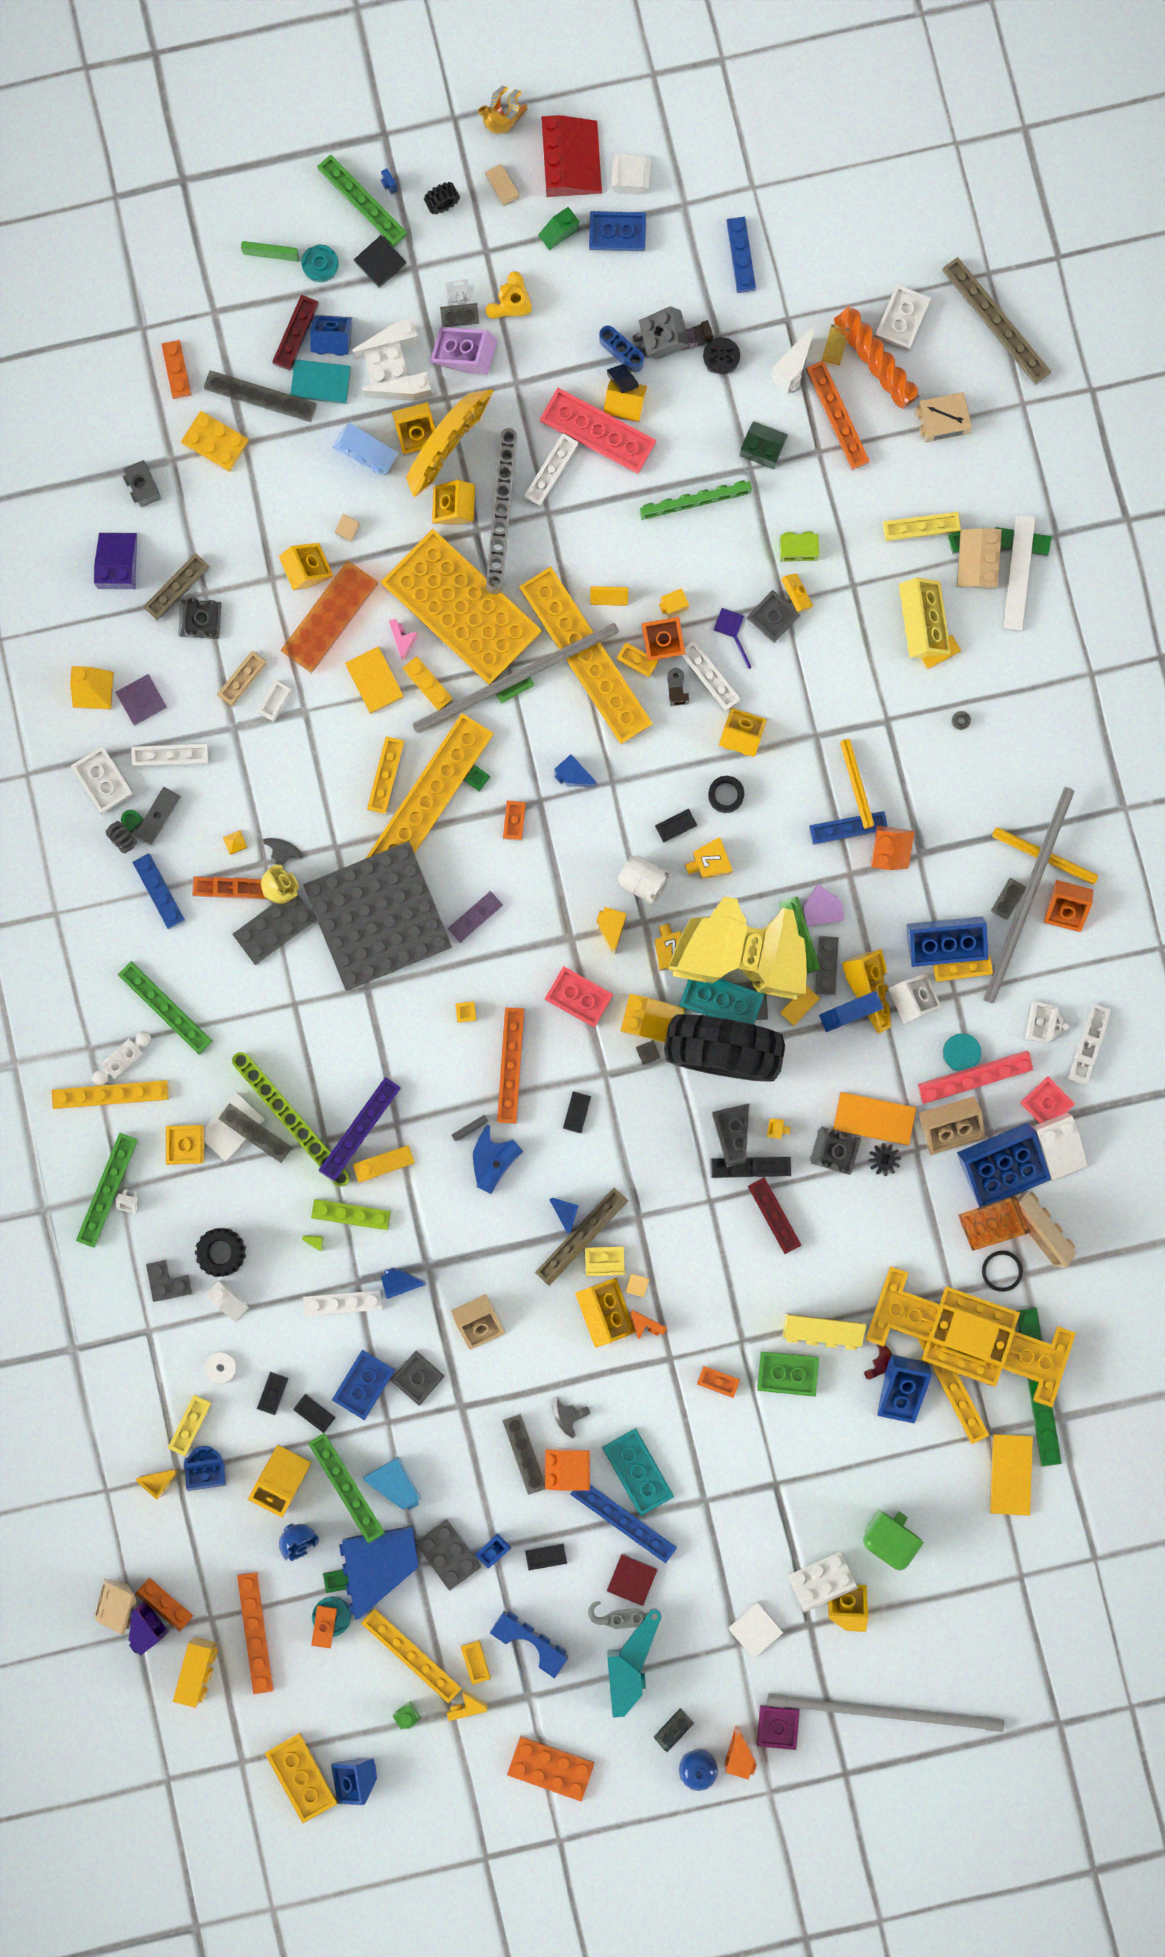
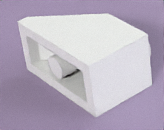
[205,1281,249,1322]

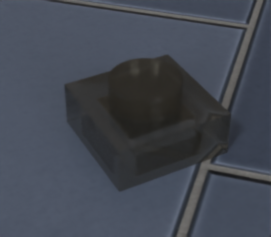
[636,1040,661,1065]

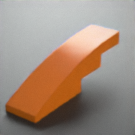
[192,876,267,899]

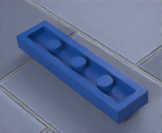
[726,216,756,293]
[809,811,888,845]
[132,853,185,929]

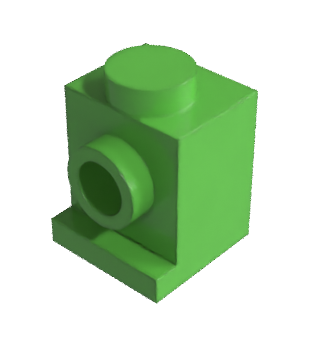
[392,1701,421,1730]

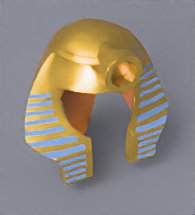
[478,85,527,135]

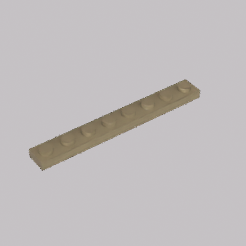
[942,257,1051,385]

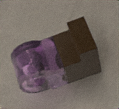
[681,320,713,350]

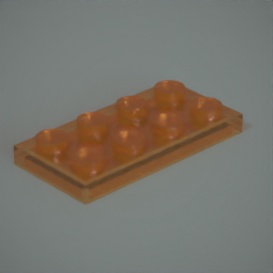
[958,1195,1030,1251]

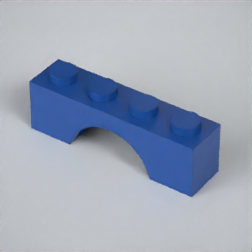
[490,1611,568,1679]

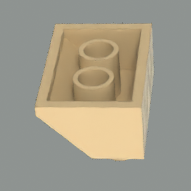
[957,528,1002,589]
[919,1096,986,1155]

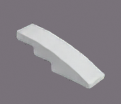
[1068,1004,1111,1085]

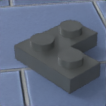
[146,1260,192,1302]

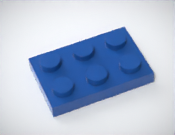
[589,211,646,251]
[332,1349,396,1421]

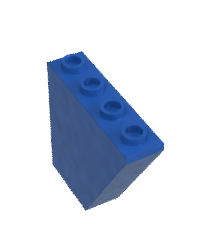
[339,1526,419,1620]

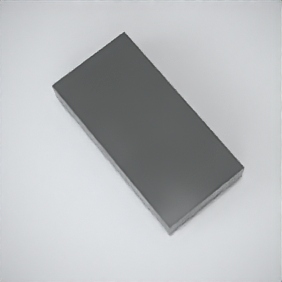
[451,1115,488,1141]

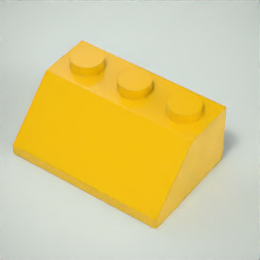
[575,1278,636,1348]

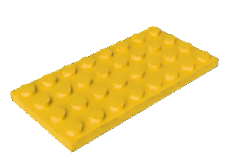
[381,529,542,685]

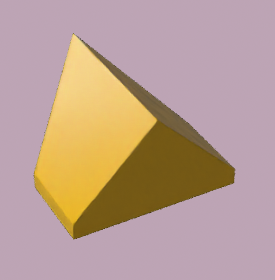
[136,1468,178,1499]

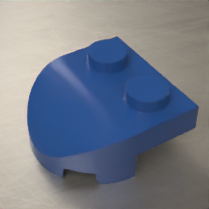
[184,1446,226,1491]

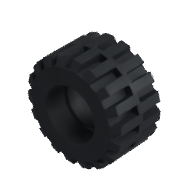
[195,1228,246,1277]

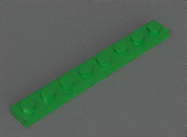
[1016,1308,1062,1467]

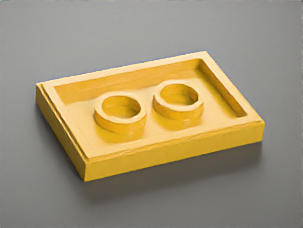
[345,646,404,714]

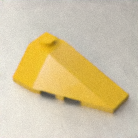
[842,949,891,1033]

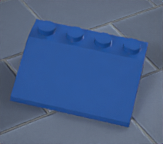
[957,1122,1051,1210]

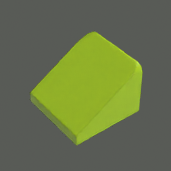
[302,1236,324,1251]

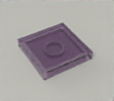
[115,674,168,726]

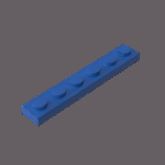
[570,1484,677,1564]

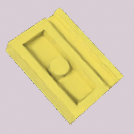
[585,1246,625,1276]

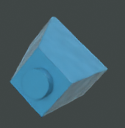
[363,1457,421,1510]

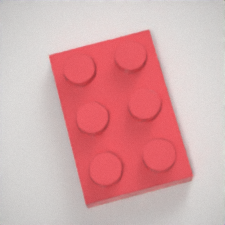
[544,966,613,1028]

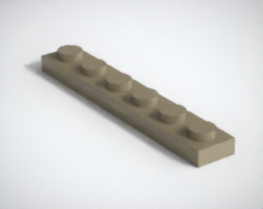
[535,1188,628,1286]

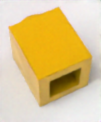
[659,588,689,618]

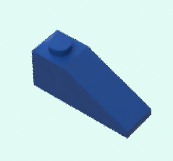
[819,991,884,1032]

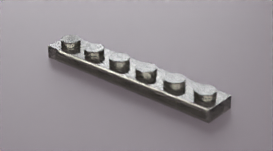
[204,370,317,422]

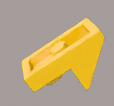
[447,1689,488,1721]

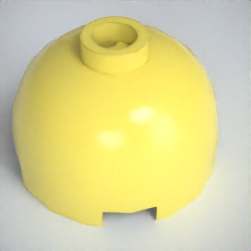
[261,864,299,904]

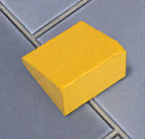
[625,1273,649,1297]

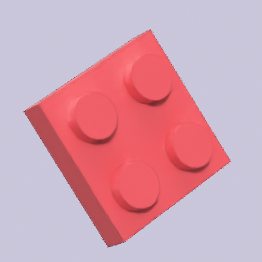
[1020,1076,1075,1124]

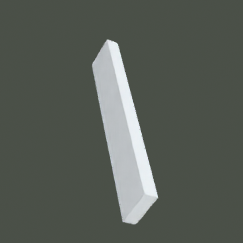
[1003,515,1035,631]

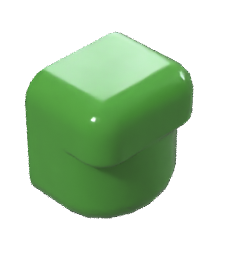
[863,1509,924,1570]

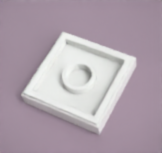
[728,1602,783,1659]

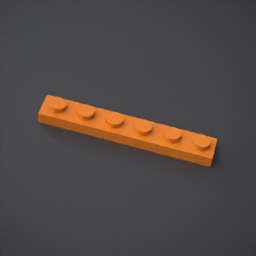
[806,360,869,470]
[497,1007,524,1124]
[237,1572,274,1694]

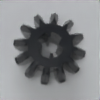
[868,1143,901,1176]

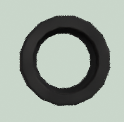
[708,775,745,813]

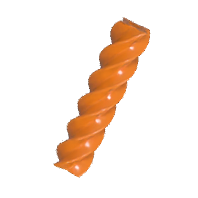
[834,305,920,409]

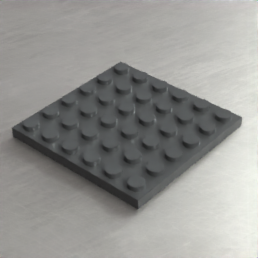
[303,841,453,991]

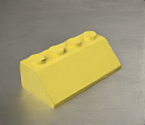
[899,577,950,659]
[783,1314,866,1350]

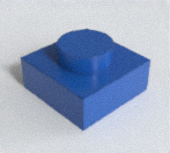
[380,168,398,194]

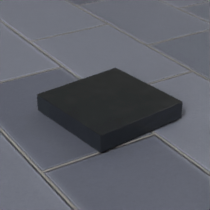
[353,235,407,288]

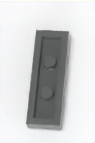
[815,936,839,995]

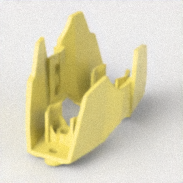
[668,897,807,1000]

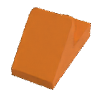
[630,1310,667,1340]

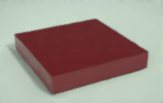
[607,1554,658,1606]

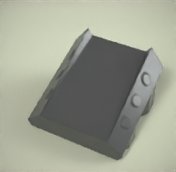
[178,598,221,639]
[810,1127,861,1175]

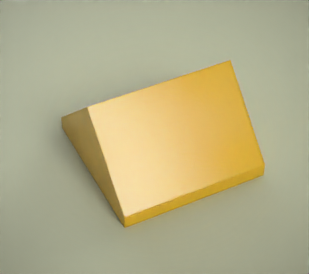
[603,379,647,422]

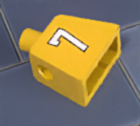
[685,837,733,879]
[655,923,682,972]

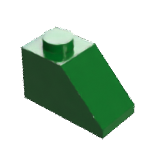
[538,206,579,250]

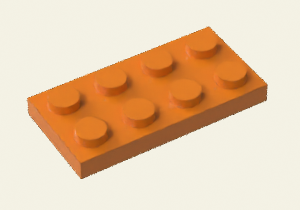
[507,1736,595,1802]

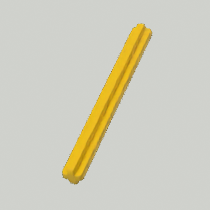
[992,827,1098,885]

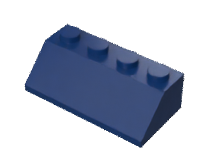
[906,916,989,967]

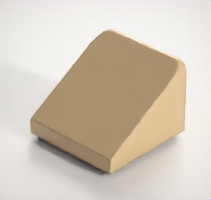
[335,514,360,542]

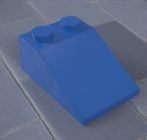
[877,1354,932,1424]

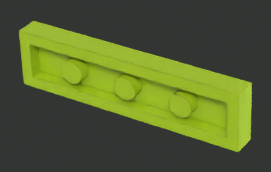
[311,1199,391,1230]

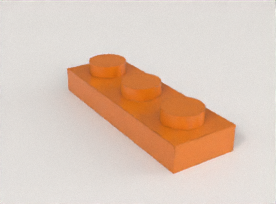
[161,340,192,399]
[135,1578,194,1632]

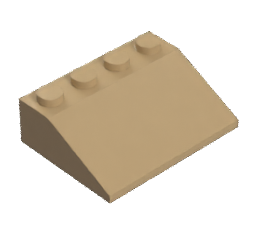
[1007,1191,1076,1268]

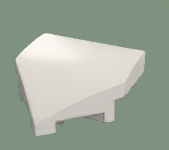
[1025,1001,1070,1043]

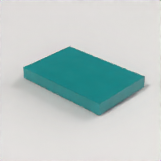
[290,359,351,404]

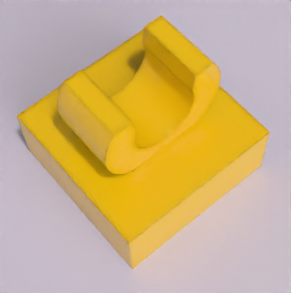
[766,1118,791,1139]

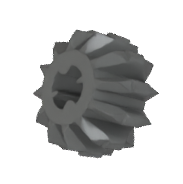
[105,821,137,854]

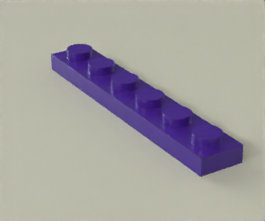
[318,1077,401,1182]

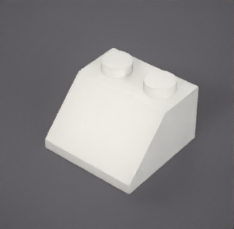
[888,973,942,1024]

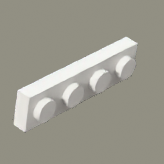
[524,433,579,507]
[681,641,741,712]
[131,744,209,767]
[303,1290,383,1316]

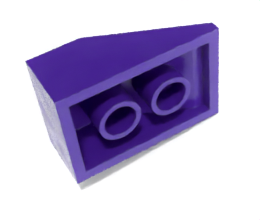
[94,533,137,589]

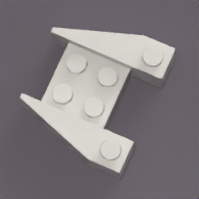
[352,319,433,401]

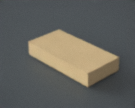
[485,164,520,206]

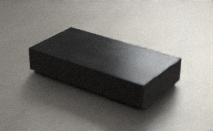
[607,364,639,393]
[655,808,697,843]
[563,1091,591,1133]
[293,1394,336,1433]
[525,1543,567,1571]

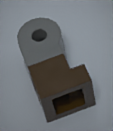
[667,668,689,706]

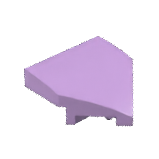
[803,884,844,927]

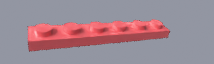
[917,1050,1033,1104]

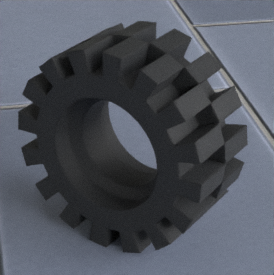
[424,182,460,215]

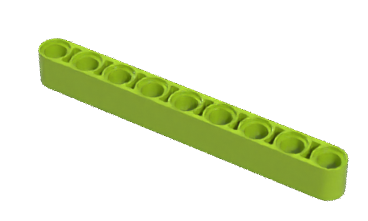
[232,1052,351,1187]

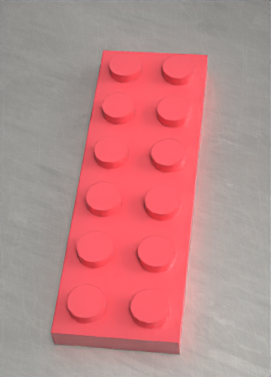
[540,388,656,474]

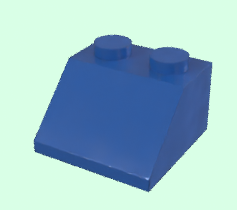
[310,315,352,356]

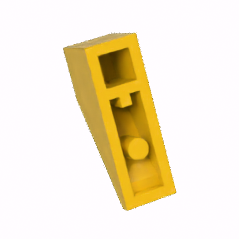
[352,1145,415,1183]

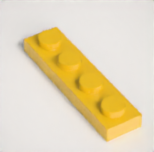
[367,736,405,815]

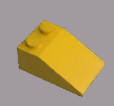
[620,993,685,1043]

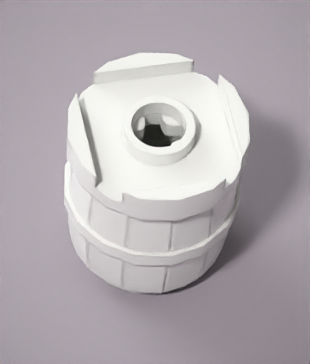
[618,855,671,906]

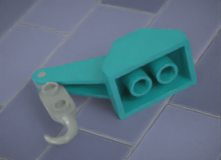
[588,1601,661,1718]

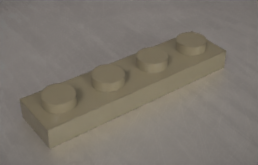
[143,553,210,621]

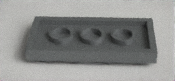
[232,895,317,965]

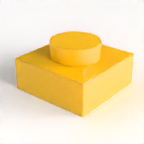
[455,1001,477,1023]

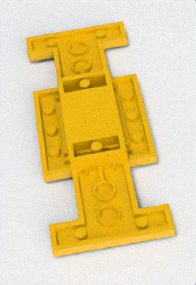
[865,1266,1076,1408]

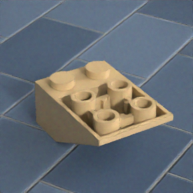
[94,1578,136,1635]

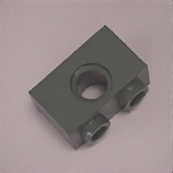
[123,460,162,507]

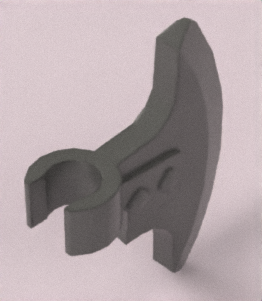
[263,838,304,869]
[552,1397,590,1438]

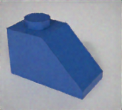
[554,754,597,788]

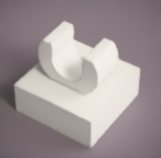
[116,1189,137,1214]

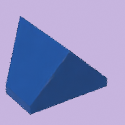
[549,1198,579,1234]

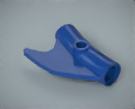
[473,1125,524,1194]

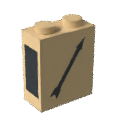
[916,392,972,443]

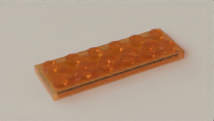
[280,560,379,674]

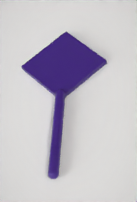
[714,608,751,669]

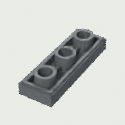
[135,786,181,845]

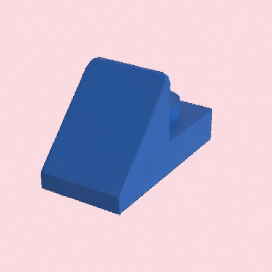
[475,1533,512,1569]

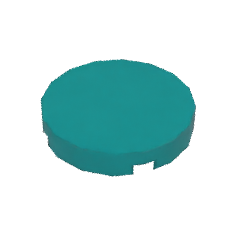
[301,244,339,283]
[942,1033,982,1072]
[312,1596,351,1637]

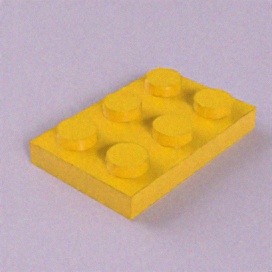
[181,410,249,472]

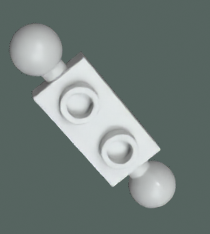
[93,1031,151,1086]

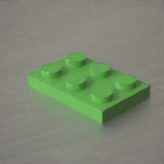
[757,1351,819,1397]

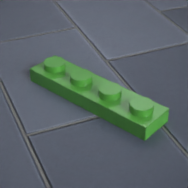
[779,896,820,974]

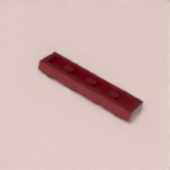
[272,295,319,371]
[747,1177,802,1255]

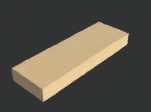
[217,651,268,707]

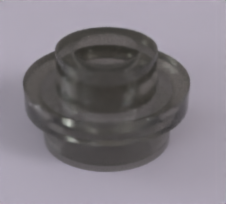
[952,711,971,730]

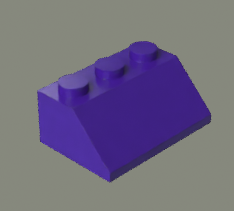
[128,1602,170,1656]

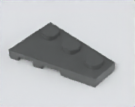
[712,1104,749,1167]

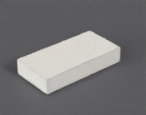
[257,680,293,722]

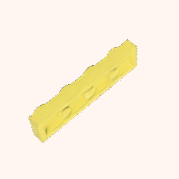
[883,512,961,542]

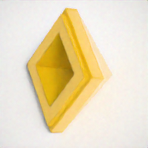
[223,830,248,855]

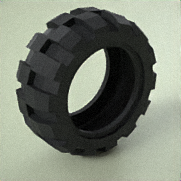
[664,1014,785,1082]

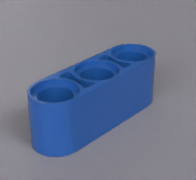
[599,325,644,372]

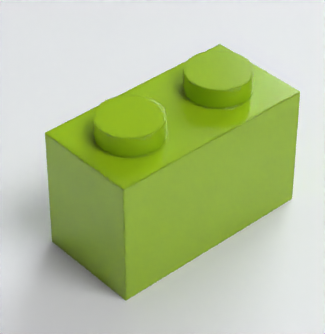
[779,531,819,562]

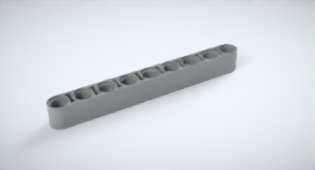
[486,428,517,595]

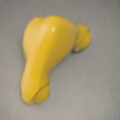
[485,271,532,319]

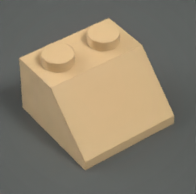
[451,1294,505,1350]

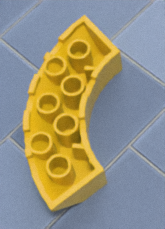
[406,389,494,497]

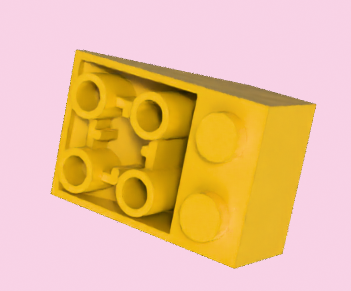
[247,1445,312,1518]

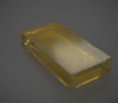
[822,324,850,366]

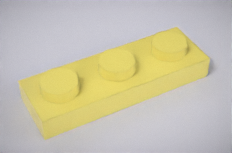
[168,1394,212,1456]

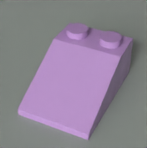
[430,327,498,375]

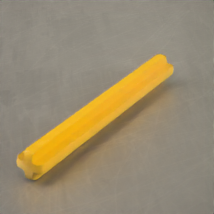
[840,739,874,829]

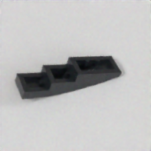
[710,1157,791,1178]

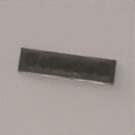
[218,1102,293,1163]
[502,1414,545,1495]

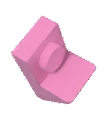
[389,619,417,660]

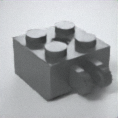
[633,306,690,359]

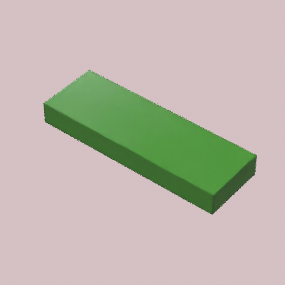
[241,241,299,262]

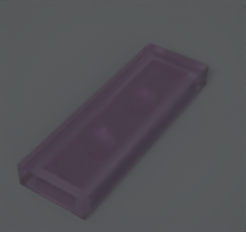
[447,891,503,943]

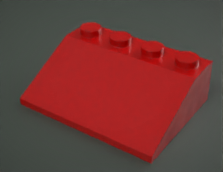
[541,115,602,197]

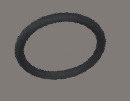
[982,1251,1023,1292]

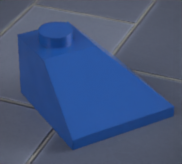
[381,1267,427,1299]
[331,1758,377,1805]

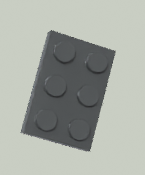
[415,1519,481,1591]

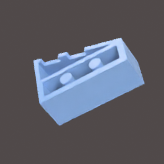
[332,423,398,475]

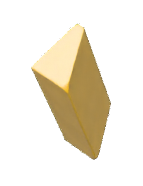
[590,586,628,606]

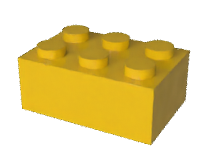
[173,1637,219,1708]

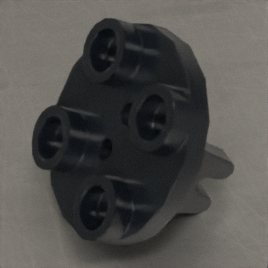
[703,337,740,375]

